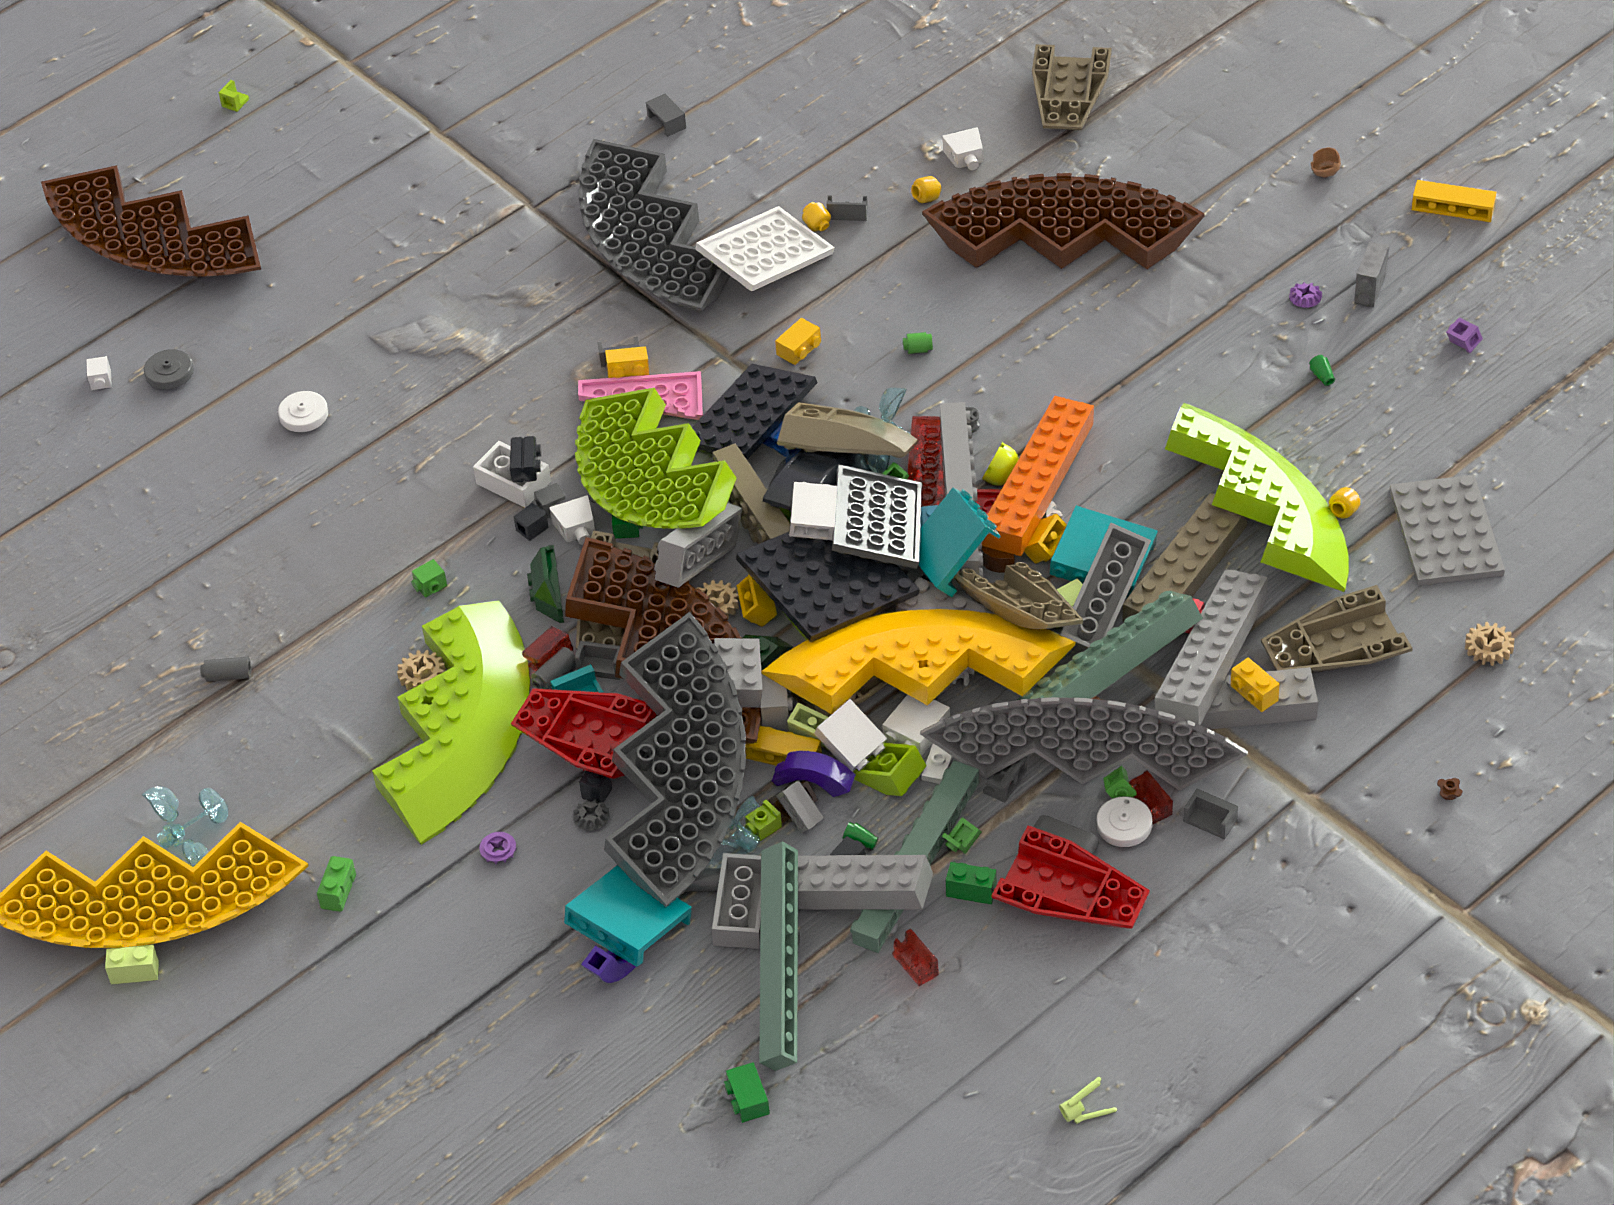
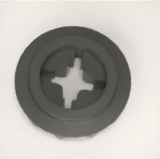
[573,799,610,831]

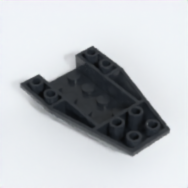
[762,448,873,512]

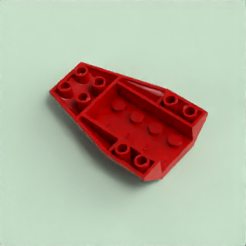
[511,689,656,779]
[991,825,1150,929]

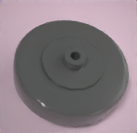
[144,349,194,390]

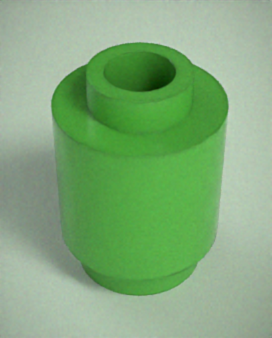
[903,332,933,354]

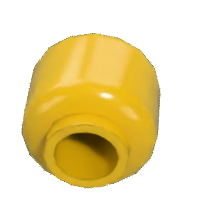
[911,176,941,203]
[802,202,831,232]
[1329,487,1360,519]

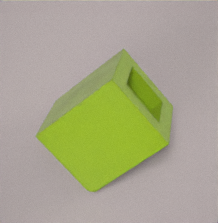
[218,80,249,112]

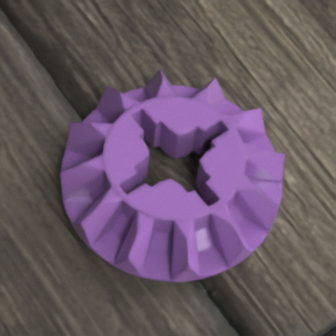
[1289,282,1322,308]
[479,832,516,864]

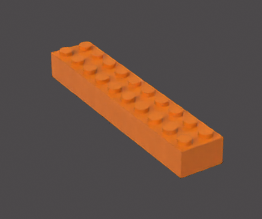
[981,396,1094,556]

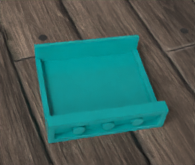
[918,487,1001,597]
[1049,505,1158,598]
[564,865,692,967]

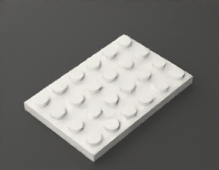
[695,206,835,292]

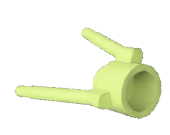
[1059,1077,1117,1124]

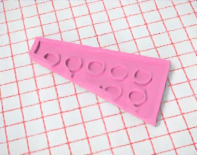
[578,371,703,420]

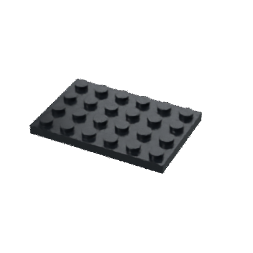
[692,364,818,460]

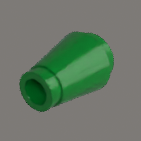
[1309,355,1335,386]
[842,822,878,850]

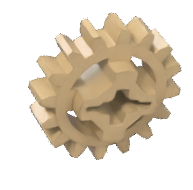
[696,580,740,619]
[1465,622,1515,666]
[397,650,446,690]

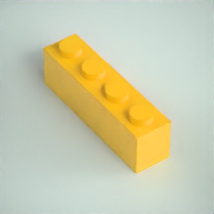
[1411,180,1497,222]
[745,726,822,766]

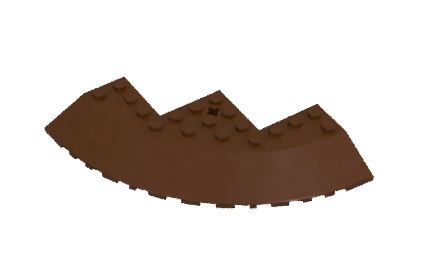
[41,165,261,276]
[922,173,1205,269]
[565,537,761,744]

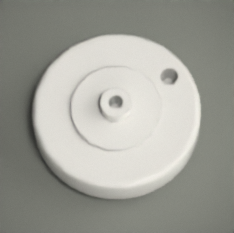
[278,391,328,432]
[1096,797,1152,847]

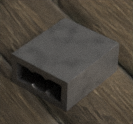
[1354,241,1389,307]

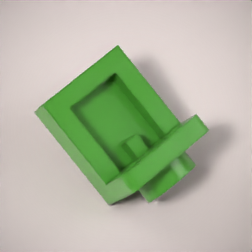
[942,817,982,854]

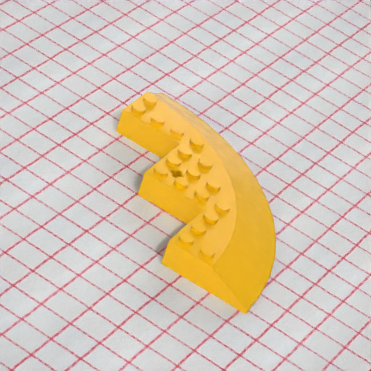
[761,609,1076,714]
[0,822,309,948]

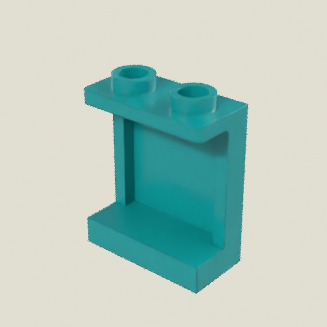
[551,664,604,693]

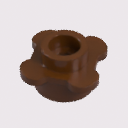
[1437,778,1463,800]

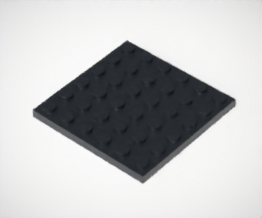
[736,531,919,642]

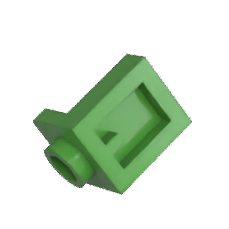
[1103,766,1137,799]

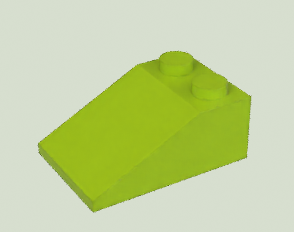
[853,743,927,796]

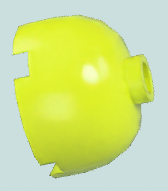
[982,442,1019,486]

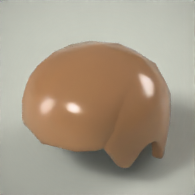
[1311,147,1341,178]

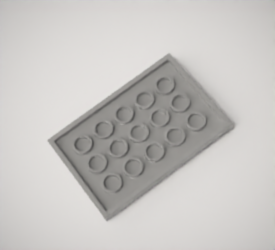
[1389,475,1505,586]

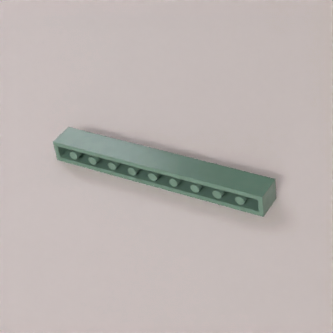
[850,760,979,953]
[759,841,798,1071]

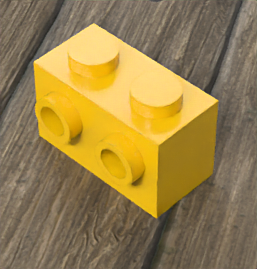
[775,318,821,365]
[605,346,649,378]
[1024,513,1067,564]
[736,575,777,627]
[1230,657,1280,712]

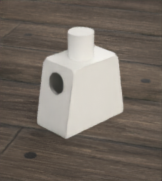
[942,127,983,170]
[549,495,595,545]

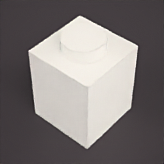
[87,356,112,390]

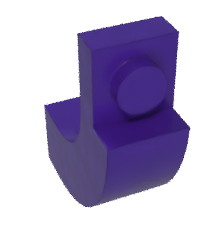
[771,751,855,797]
[581,945,636,983]

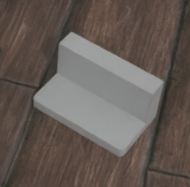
[776,781,823,834]

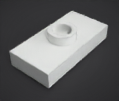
[921,744,953,784]

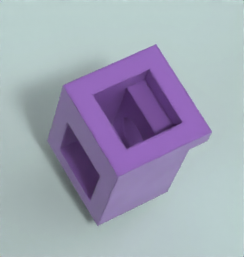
[1446,317,1483,353]

